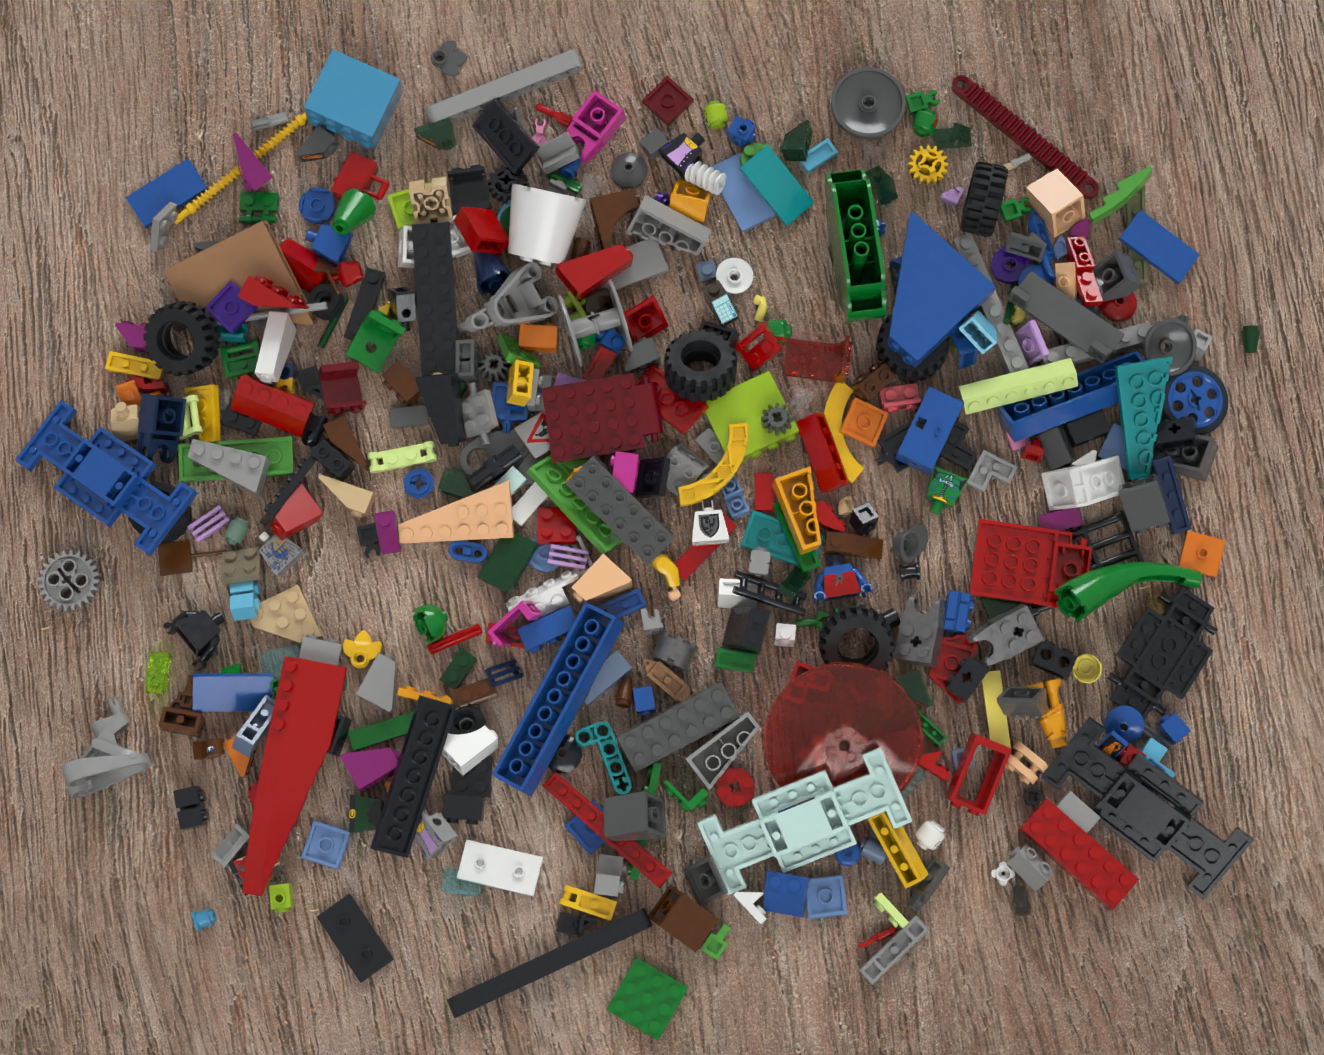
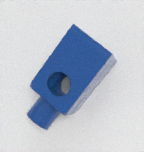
[305,224,353,266]

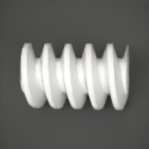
[685,161,726,196]

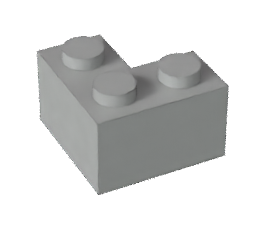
[594,854,627,897]

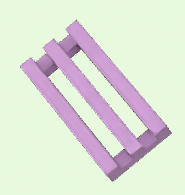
[187,505,231,543]
[547,544,589,571]

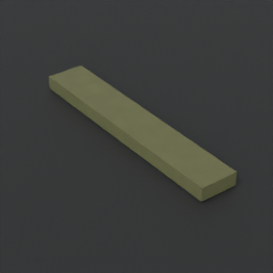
[1125,176,1148,285]

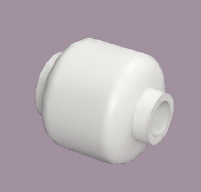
[915,820,945,850]

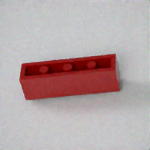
[796,413,850,493]

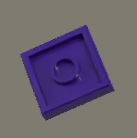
[205,281,258,335]

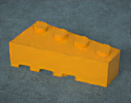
[772,466,821,555]

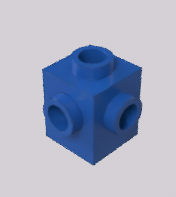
[727,116,757,147]

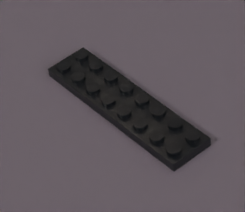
[412,222,458,376]
[370,695,457,858]

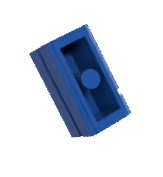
[943,590,974,634]

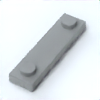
[858,915,930,985]

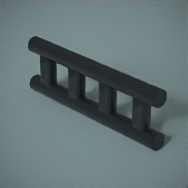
[732,570,807,617]

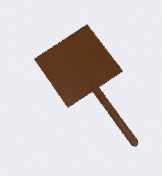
[158,540,227,576]

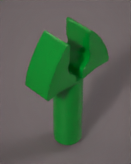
[795,610,829,632]

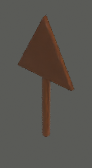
[314,255,340,295]

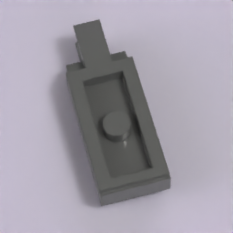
[907,857,950,912]

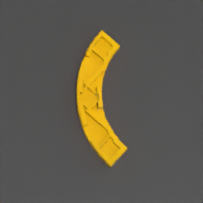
[824,379,864,484]
[678,422,748,507]

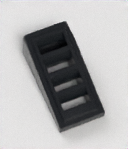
[698,321,740,349]

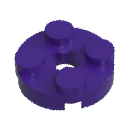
[991,246,1029,284]

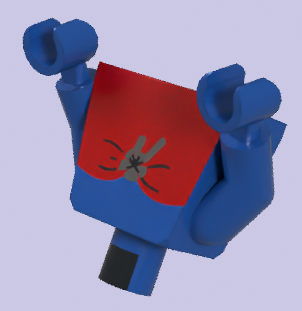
[814,554,874,604]

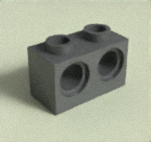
[455,339,480,383]

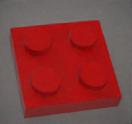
[537,507,576,545]

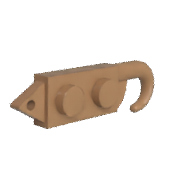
[643,659,690,702]

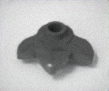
[431,41,468,76]

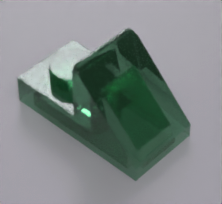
[933,123,972,149]

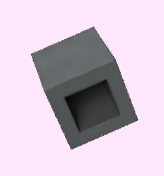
[640,128,670,161]

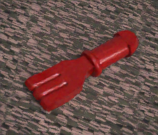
[535,104,573,127]
[857,926,897,948]

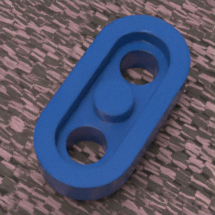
[449,540,488,564]

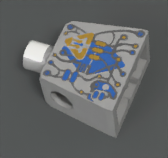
[258,530,306,578]

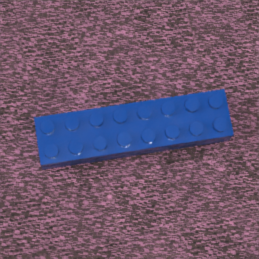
[997,350,1145,442]

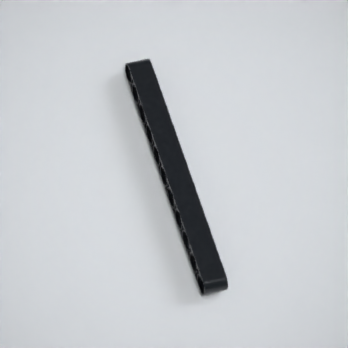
[447,908,653,1018]

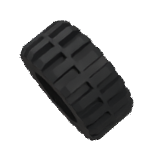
[960,161,1008,237]
[143,301,221,376]
[876,314,950,382]
[664,330,737,403]
[818,604,895,683]

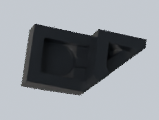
[297,366,323,399]
[556,912,597,935]

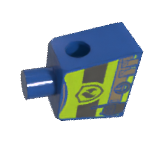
[949,327,978,370]

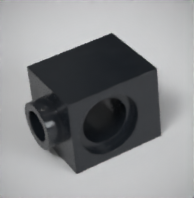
[849,502,879,536]

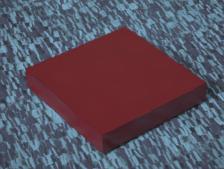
[642,76,694,127]

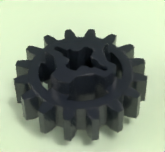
[487,164,528,204]

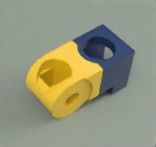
[276,363,297,394]

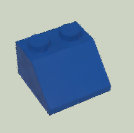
[764,871,810,917]

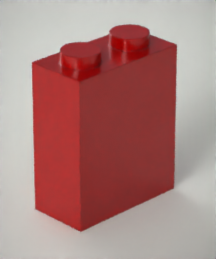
[454,207,509,254]

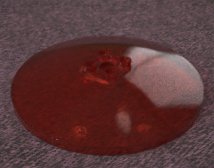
[764,662,923,805]

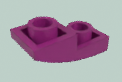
[1038,507,1083,530]

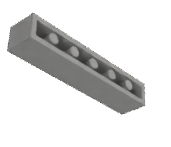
[1038,321,1151,366]

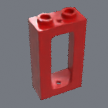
[945,733,1012,816]

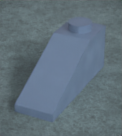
[585,650,633,707]
[232,695,275,757]

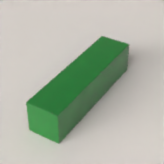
[905,704,947,747]

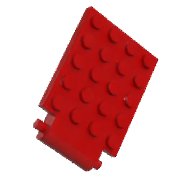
[969,518,1093,609]

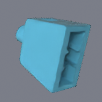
[958,311,997,355]

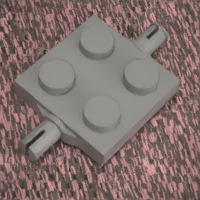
[461,382,499,446]

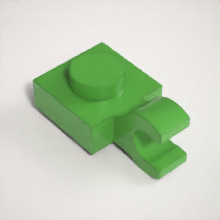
[701,923,731,960]

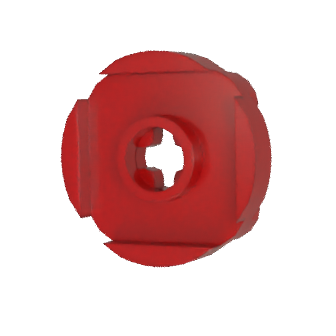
[715,768,755,807]

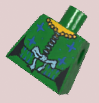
[925,466,968,515]

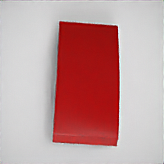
[125,376,169,394]

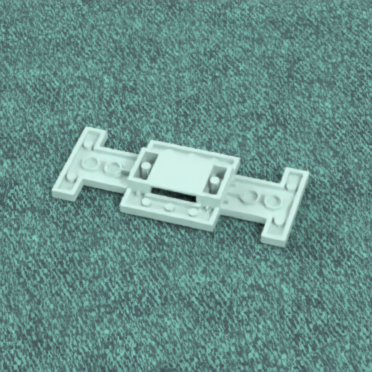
[697,747,913,895]

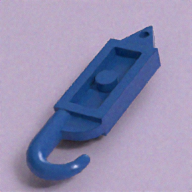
[1027,209,1056,280]

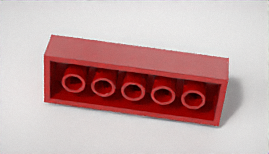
[1018,799,1139,910]

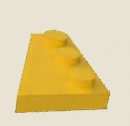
[184,384,221,442]

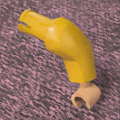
[652,553,681,601]

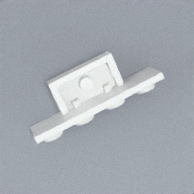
[505,570,579,617]

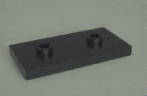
[472,98,540,175]
[317,893,394,983]

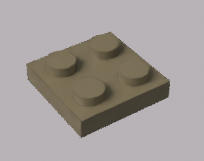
[221,547,262,585]

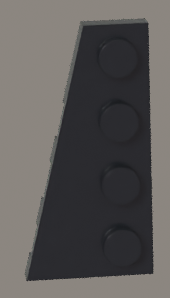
[259,455,317,526]

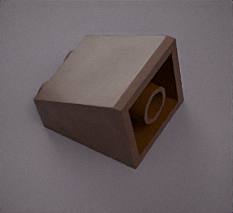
[648,884,719,953]

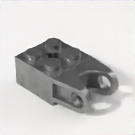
[893,595,945,668]
[966,604,1044,666]

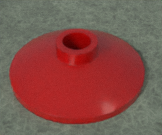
[1099,293,1137,322]

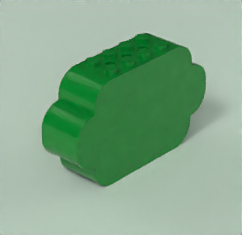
[824,169,886,323]

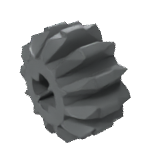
[478,350,511,382]
[761,403,794,436]

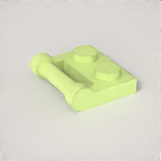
[179,395,203,441]

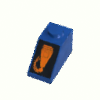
[1097,731,1129,758]

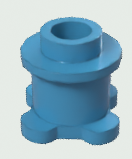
[191,907,217,931]

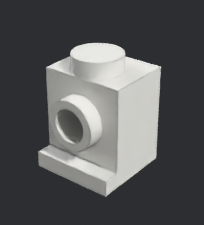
[774,623,796,647]

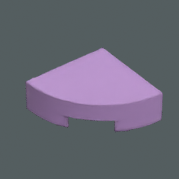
[940,187,965,207]

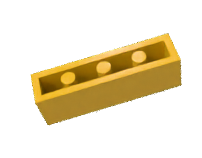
[867,811,929,889]

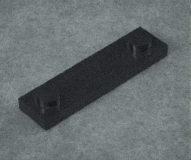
[344,267,386,340]

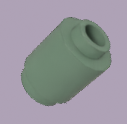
[223,517,250,546]

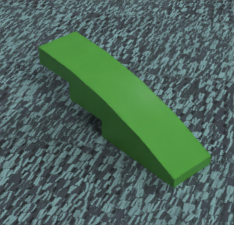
[1089,166,1152,225]

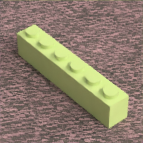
[958,358,1078,415]

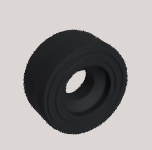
[308,284,344,320]

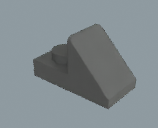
[1005,231,1047,262]

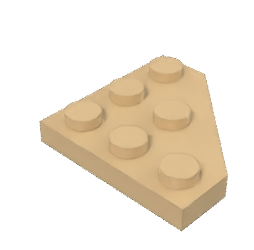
[250,585,323,644]

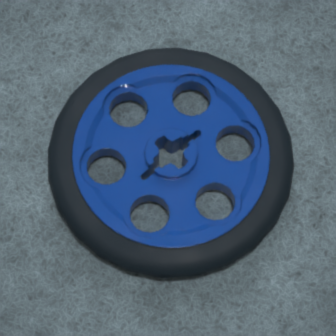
[1162,365,1228,435]

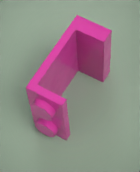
[487,601,543,647]

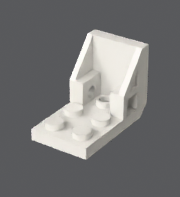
[1041,455,1125,511]

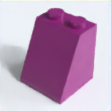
[340,748,401,792]

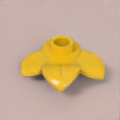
[343,630,382,669]

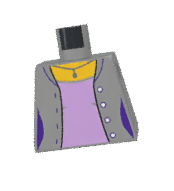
[415,809,458,860]

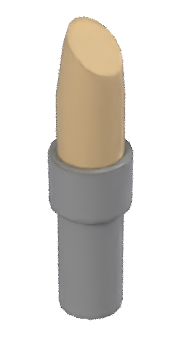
[1003,153,1031,171]

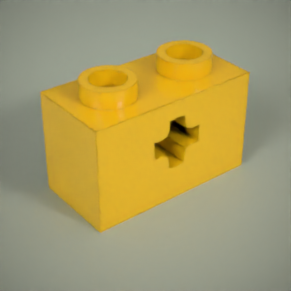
[506,360,534,407]

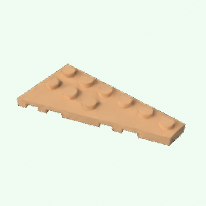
[398,480,514,543]

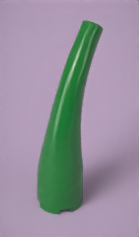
[1055,562,1202,622]

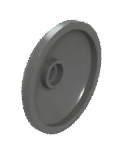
[1143,318,1197,376]

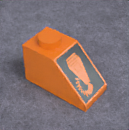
[223,736,257,778]

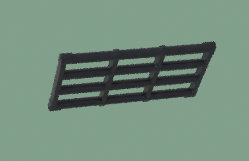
[1025,510,1144,617]

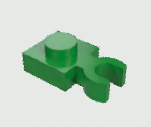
[905,90,940,115]
[1000,198,1033,223]

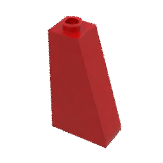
[555,244,633,301]

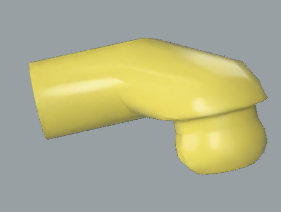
[753,295,767,322]
[1011,305,1026,325]

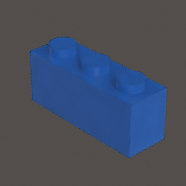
[517,605,576,654]

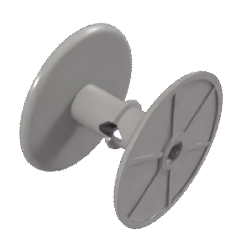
[558,279,633,368]

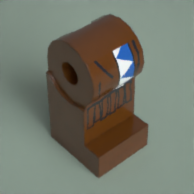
[193,738,225,760]

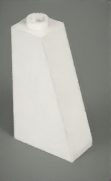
[255,311,297,383]

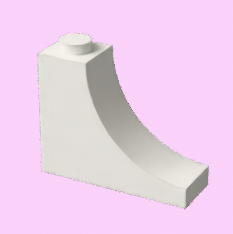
[442,726,499,776]

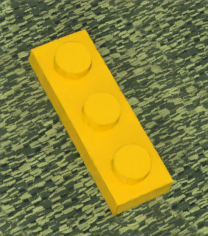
[105,351,164,380]

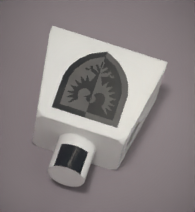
[692,500,729,546]

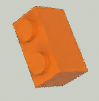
[518,323,559,353]

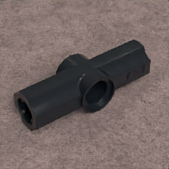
[467,444,523,492]

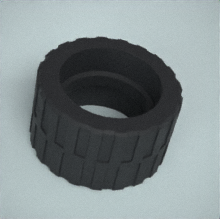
[128,481,192,543]

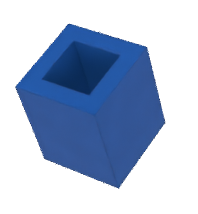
[633,686,656,717]
[1157,713,1191,745]

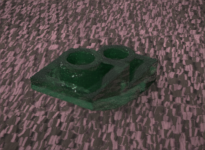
[777,566,811,601]

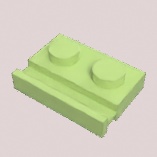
[873,893,909,928]

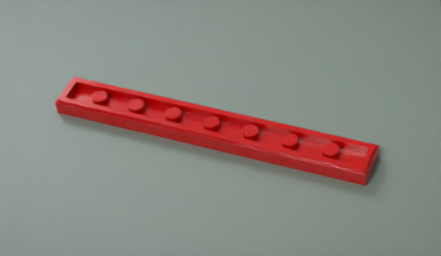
[543,772,672,888]

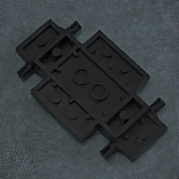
[1107,586,1218,720]

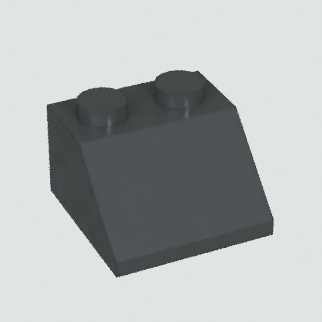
[1093,250,1142,302]
[997,687,1048,719]

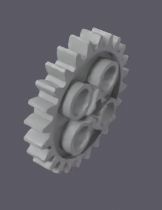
[37,549,102,612]

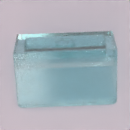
[440,868,483,897]

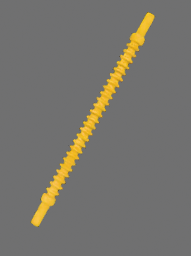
[174,112,307,225]

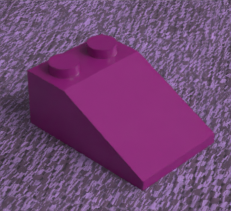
[231,132,272,192]

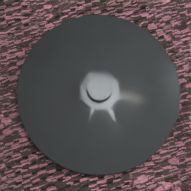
[831,67,906,140]

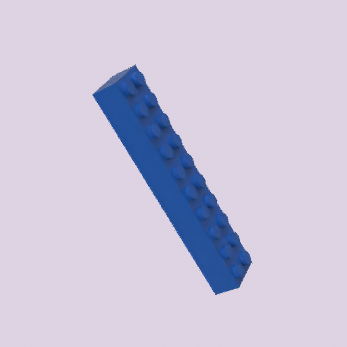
[492,602,625,796]

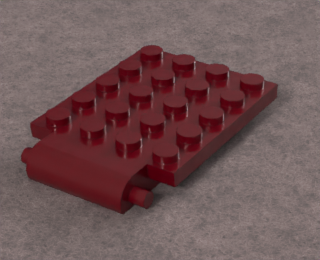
[541,373,664,464]

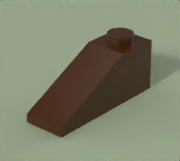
[323,415,369,471]
[824,532,883,559]

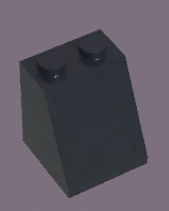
[722,606,770,655]

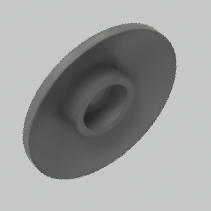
[610,152,647,188]

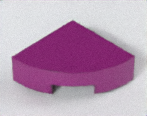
[1069,219,1090,239]

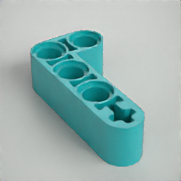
[575,721,632,796]

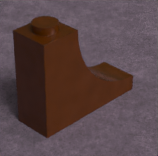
[589,189,640,250]

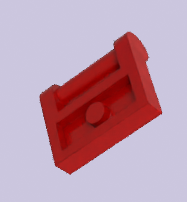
[734,322,783,371]

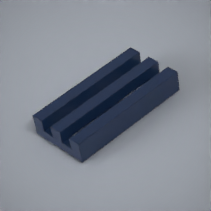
[485,659,524,688]

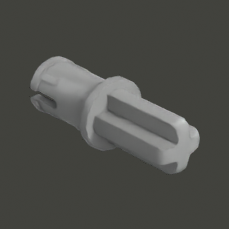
[251,111,289,131]

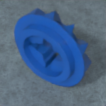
[404,468,434,499]

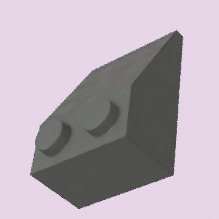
[1152,432,1219,482]

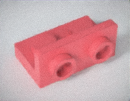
[879,383,922,414]

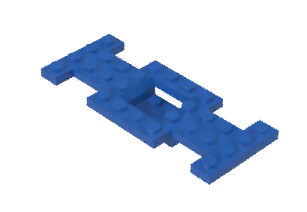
[15,400,198,556]

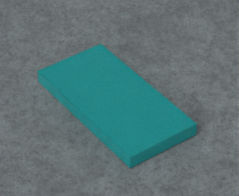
[739,144,814,226]
[740,510,825,572]

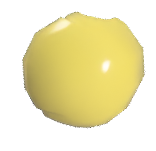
[1072,653,1102,684]

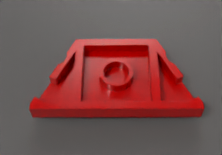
[928,633,978,705]

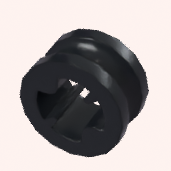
[1023,787,1042,806]

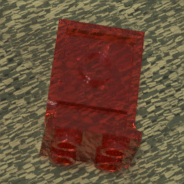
[782,335,853,384]

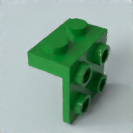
[664,779,709,813]

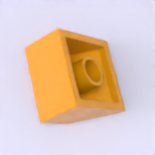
[669,179,712,222]

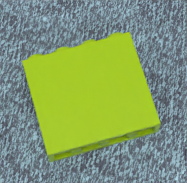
[705,371,799,465]

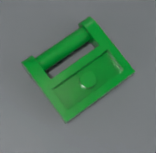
[221,338,260,379]

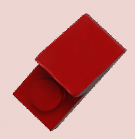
[912,751,952,783]

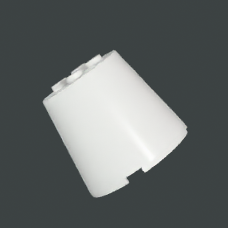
[508,183,587,266]

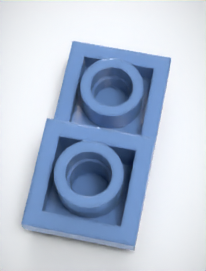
[721,475,750,520]

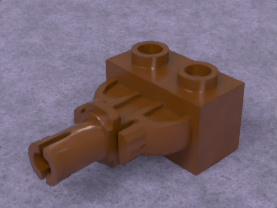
[158,675,205,738]

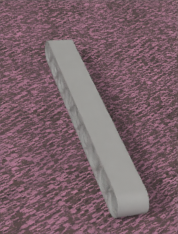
[425,50,583,128]

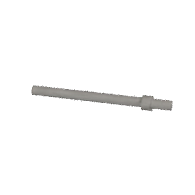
[216,302,328,326]

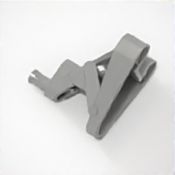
[457,262,559,335]
[61,696,152,799]

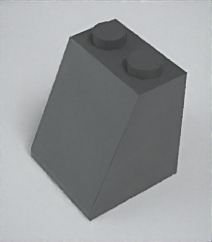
[1118,475,1170,533]
[603,791,666,841]

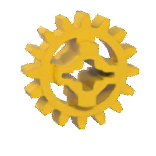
[907,145,949,186]

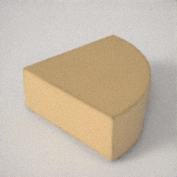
[839,496,854,516]

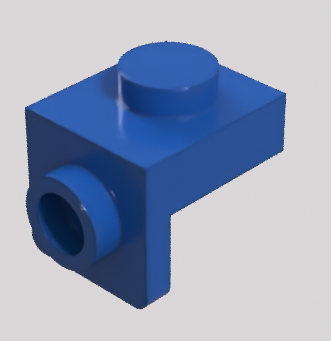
[596,328,625,356]

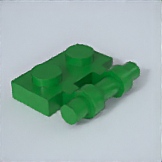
[238,192,279,225]

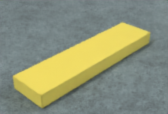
[981,670,1011,750]

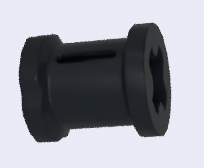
[899,563,921,582]

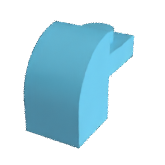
[1140,738,1176,778]

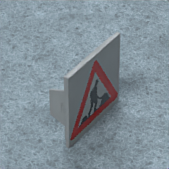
[514,410,551,459]

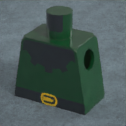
[349,795,384,834]

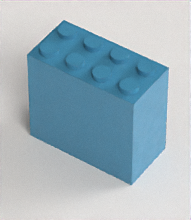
[304,49,402,150]

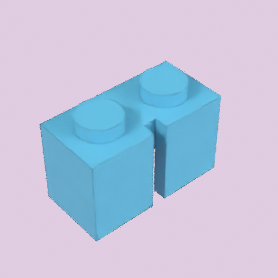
[230,580,261,621]

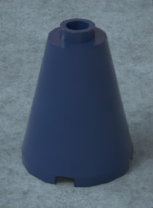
[473,252,511,296]

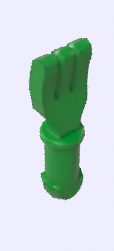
[546,171,584,194]

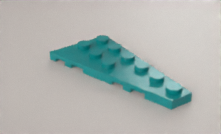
[1115,356,1173,480]

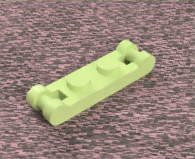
[367,441,437,473]

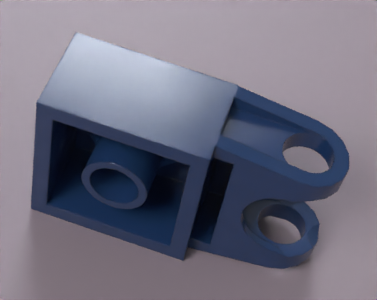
[138,394,186,463]

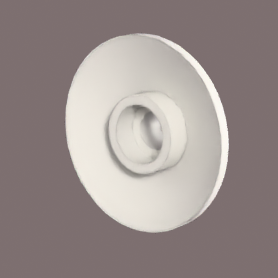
[716,258,753,294]

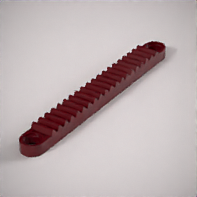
[951,75,1099,200]

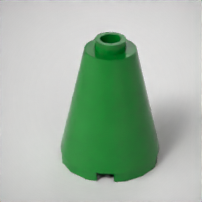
[332,189,376,235]

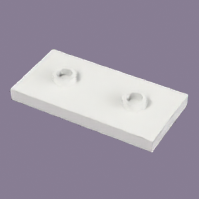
[457,839,543,897]

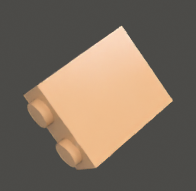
[1026,169,1086,238]
[571,554,633,605]

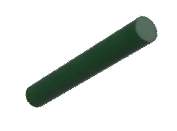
[1003,283,1018,325]
[317,296,349,349]

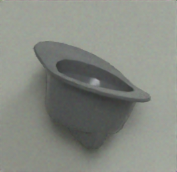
[890,524,928,563]

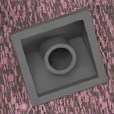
[684,855,728,905]

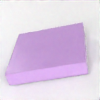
[1014,320,1049,368]

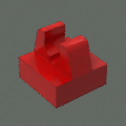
[1021,438,1045,463]

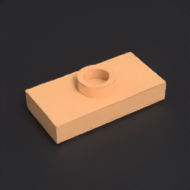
[1055,262,1077,300]

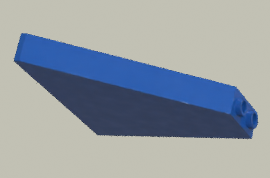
[887,211,996,368]

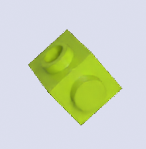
[269,883,294,913]

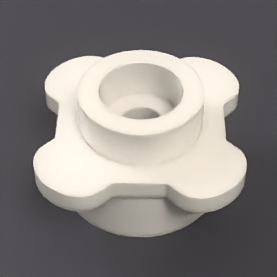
[991,862,1015,886]

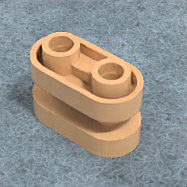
[1005,741,1048,785]

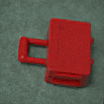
[331,152,390,201]

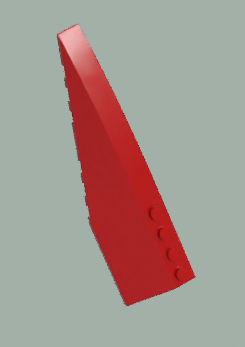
[242,656,347,896]

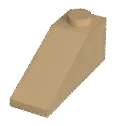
[318,474,376,518]

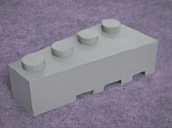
[625,195,711,255]
[187,439,271,498]
[684,711,760,791]

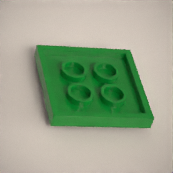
[607,957,688,1041]

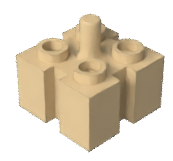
[409,177,453,224]

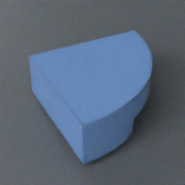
[1053,235,1067,262]

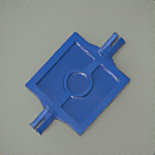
[491,381,528,433]

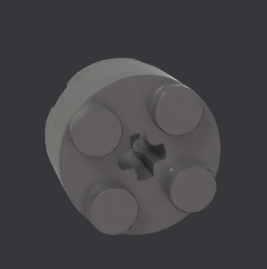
[652,631,698,672]

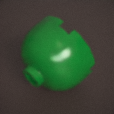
[412,604,448,644]

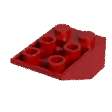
[238,275,309,309]

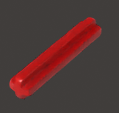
[427,624,483,654]

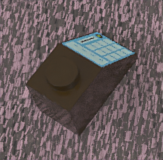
[702,280,739,327]

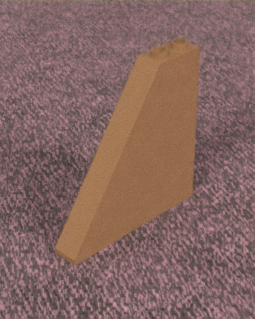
[164,221,318,325]

